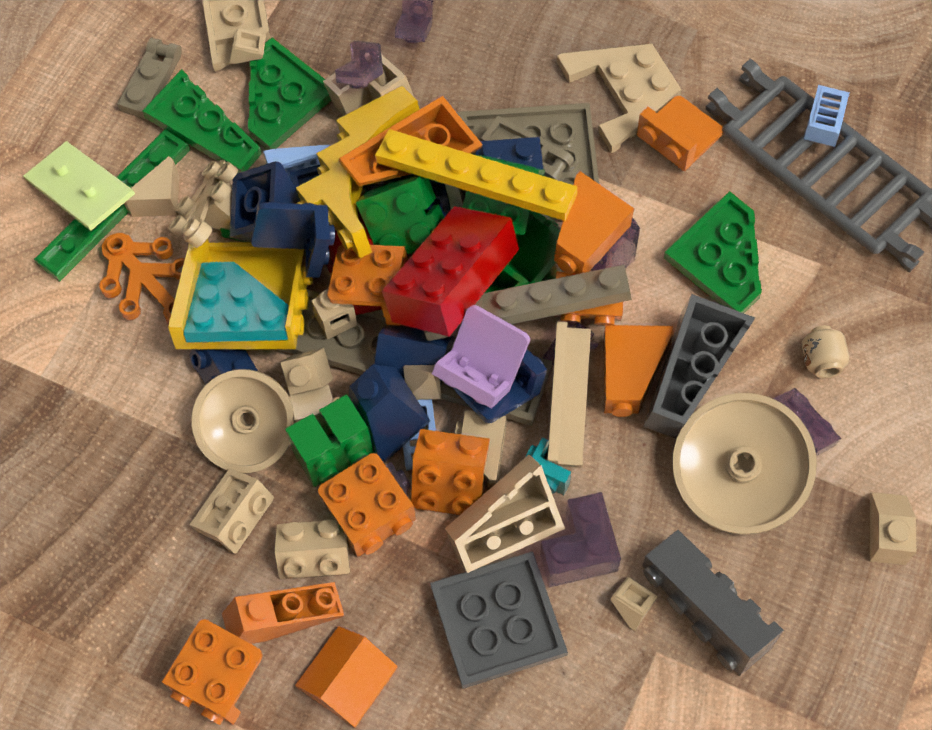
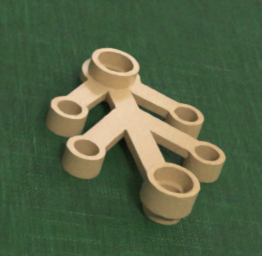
[168,160,238,248]

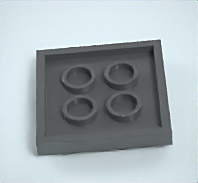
[430,551,568,689]

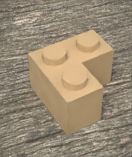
[323,47,414,116]

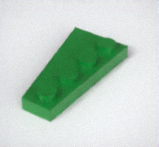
[143,69,262,173]

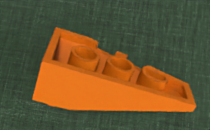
[339,96,483,186]

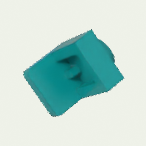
[525,437,571,495]

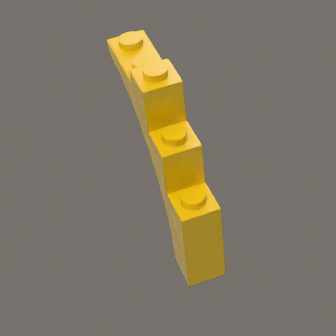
[296,86,420,258]

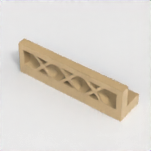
[548,322,591,467]

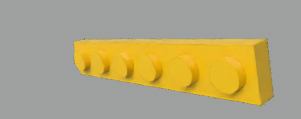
[375,129,577,221]

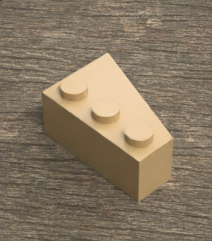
[445,455,565,573]

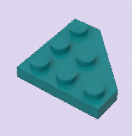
[184,262,289,343]

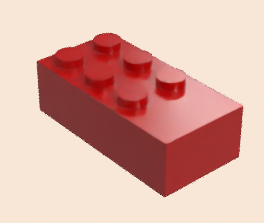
[382,206,519,337]

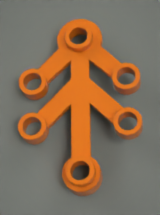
[99,233,185,325]

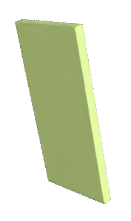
[23,141,135,231]

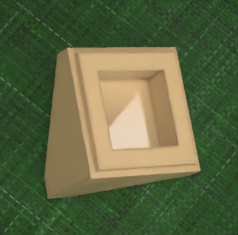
[229,28,266,64]
[404,365,441,399]
[610,577,658,631]

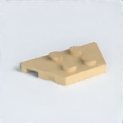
[203,0,271,71]

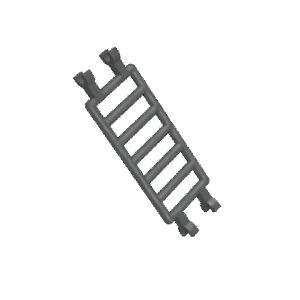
[706,58,932,272]

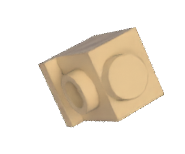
[311,289,357,340]

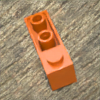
[222,582,344,644]

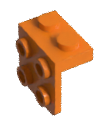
[637,96,723,172]
[327,244,408,326]
[411,429,490,515]
[318,453,416,558]
[162,619,263,725]

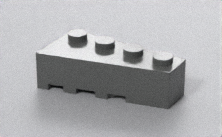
[643,294,755,439]
[643,530,784,676]

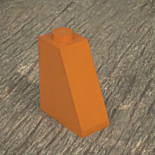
[554,171,635,275]
[603,325,674,417]

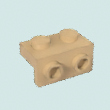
[275,519,350,579]

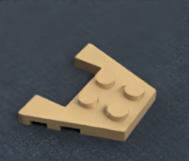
[557,44,681,153]

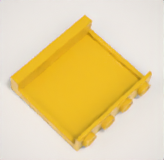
[168,238,313,349]

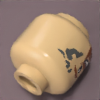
[802,325,849,378]

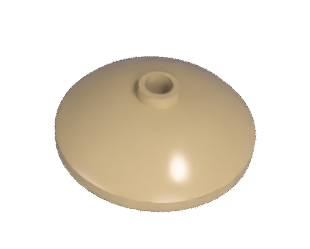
[191,369,296,473]

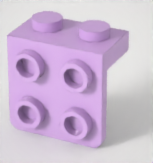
[432,305,530,409]

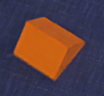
[295,626,398,728]

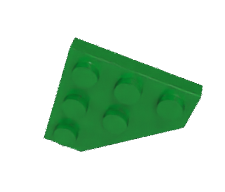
[248,37,331,150]
[664,191,762,313]

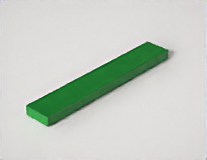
[34,129,190,282]

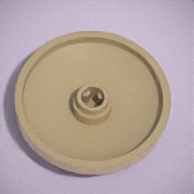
[673,393,817,535]

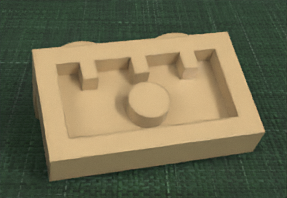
[190,468,274,554]

